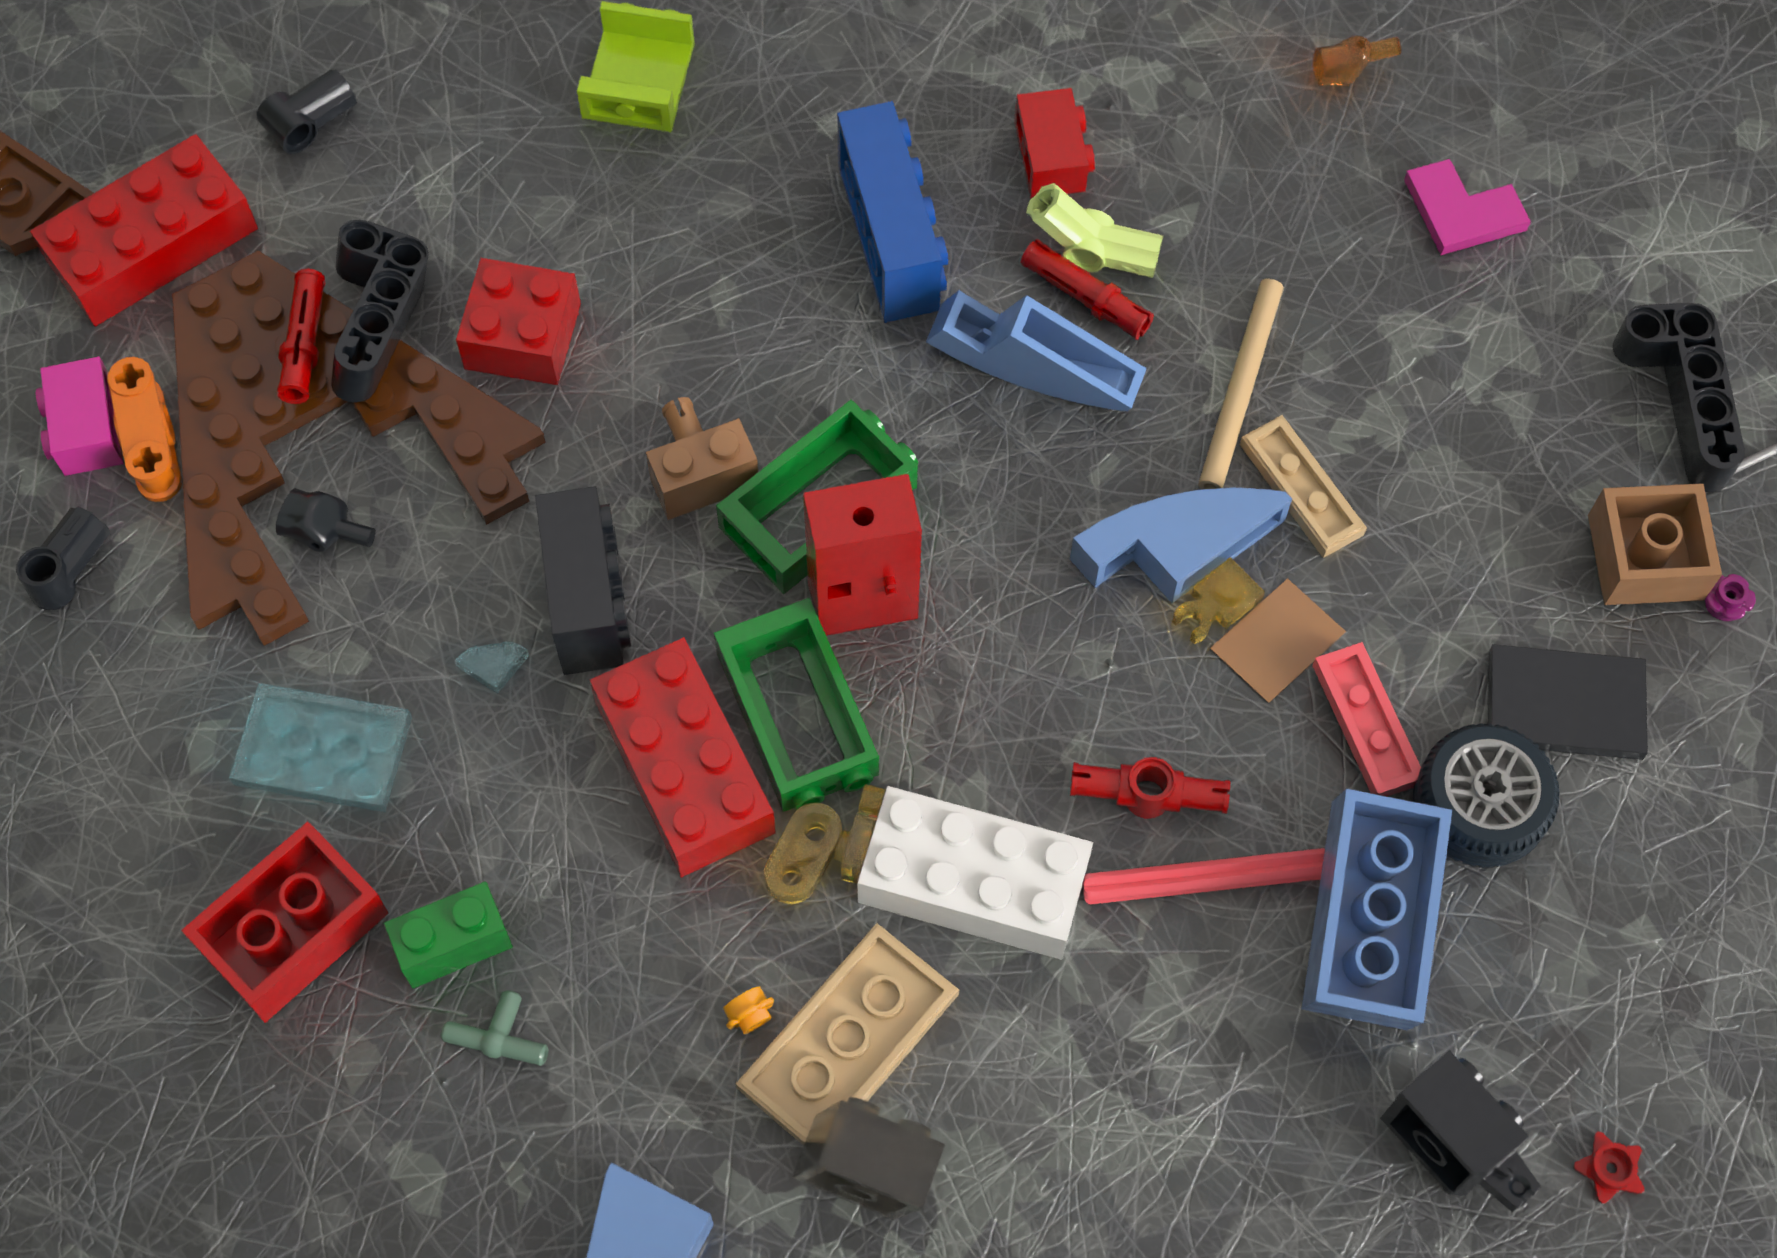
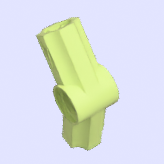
[1026,183,1163,278]

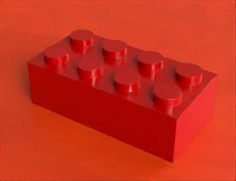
[30,134,258,327]
[590,637,776,878]

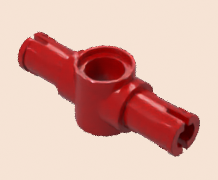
[1070,757,1231,819]

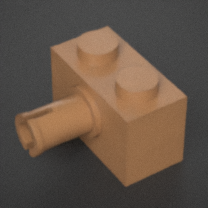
[646,397,758,520]

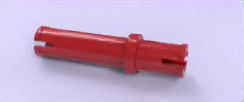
[1021,239,1154,340]
[277,269,326,404]

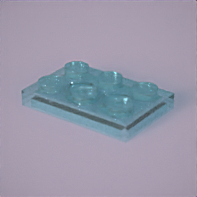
[229,683,412,812]

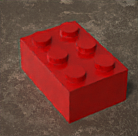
[181,821,389,1023]

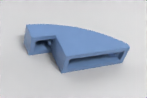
[926,290,1147,411]
[1070,487,1292,603]

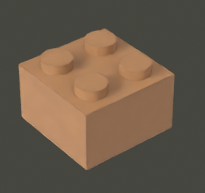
[1588,484,1722,605]

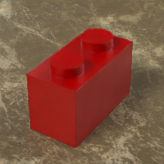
[1014,88,1095,199]

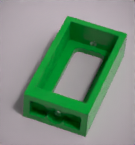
[716,399,918,594]
[714,598,879,812]

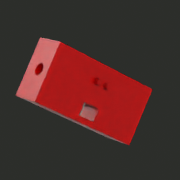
[803,474,922,636]

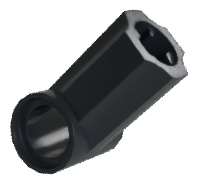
[256,69,357,154]
[16,506,110,610]

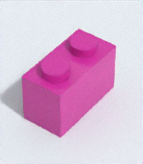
[36,356,124,476]

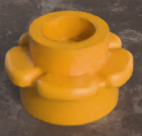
[723,986,774,1034]

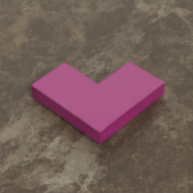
[1404,159,1531,255]

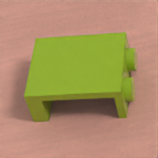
[577,1,694,132]

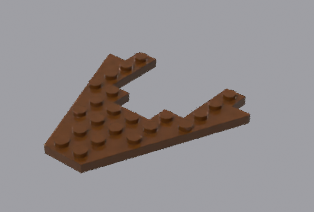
[172,250,546,646]

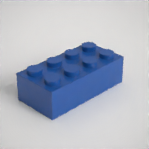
[837,101,948,323]

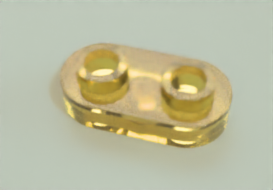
[764,803,842,904]

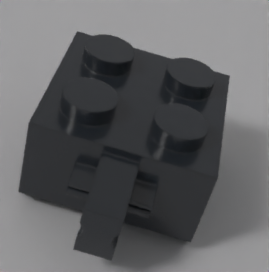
[1380,1050,1541,1212]

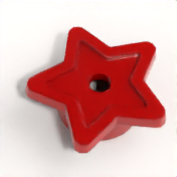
[1574,1132,1645,1204]

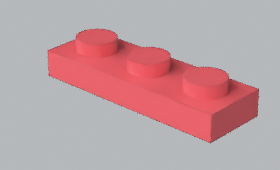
[1312,642,1421,797]

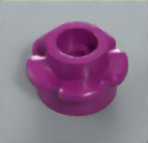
[1705,574,1756,621]

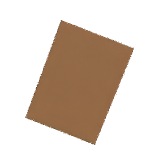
[1210,578,1346,703]

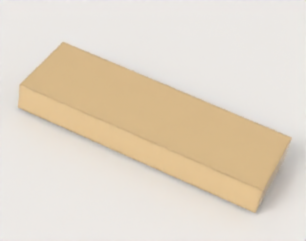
[1240,415,1367,558]

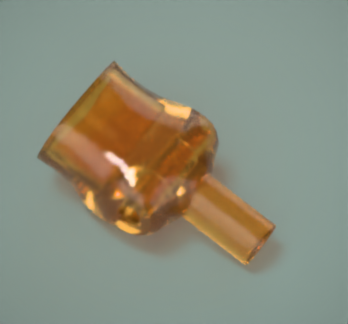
[1313,35,1401,86]

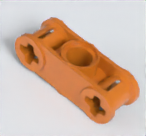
[108,357,182,502]

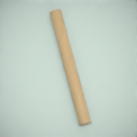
[1198,279,1283,489]

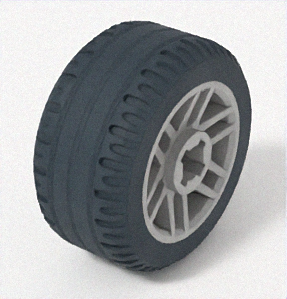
[1413,723,1560,868]

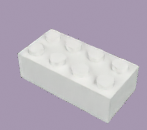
[858,786,1093,960]

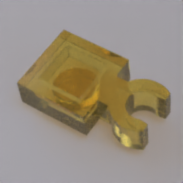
[1172,557,1265,644]
[834,784,885,884]

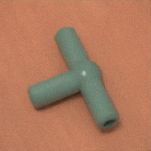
[441,990,549,1066]

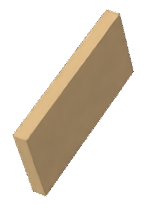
[736,923,959,1158]

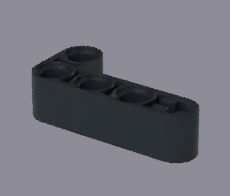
[331,219,429,403]
[1613,303,1745,493]

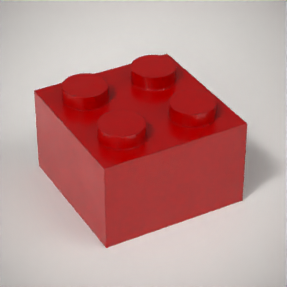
[456,258,581,386]

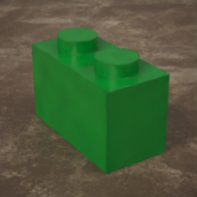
[384,881,513,989]

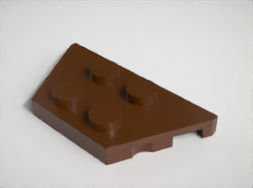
[0,131,94,256]

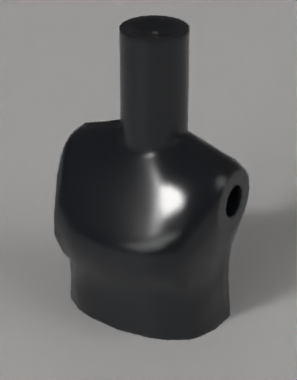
[276,488,376,552]

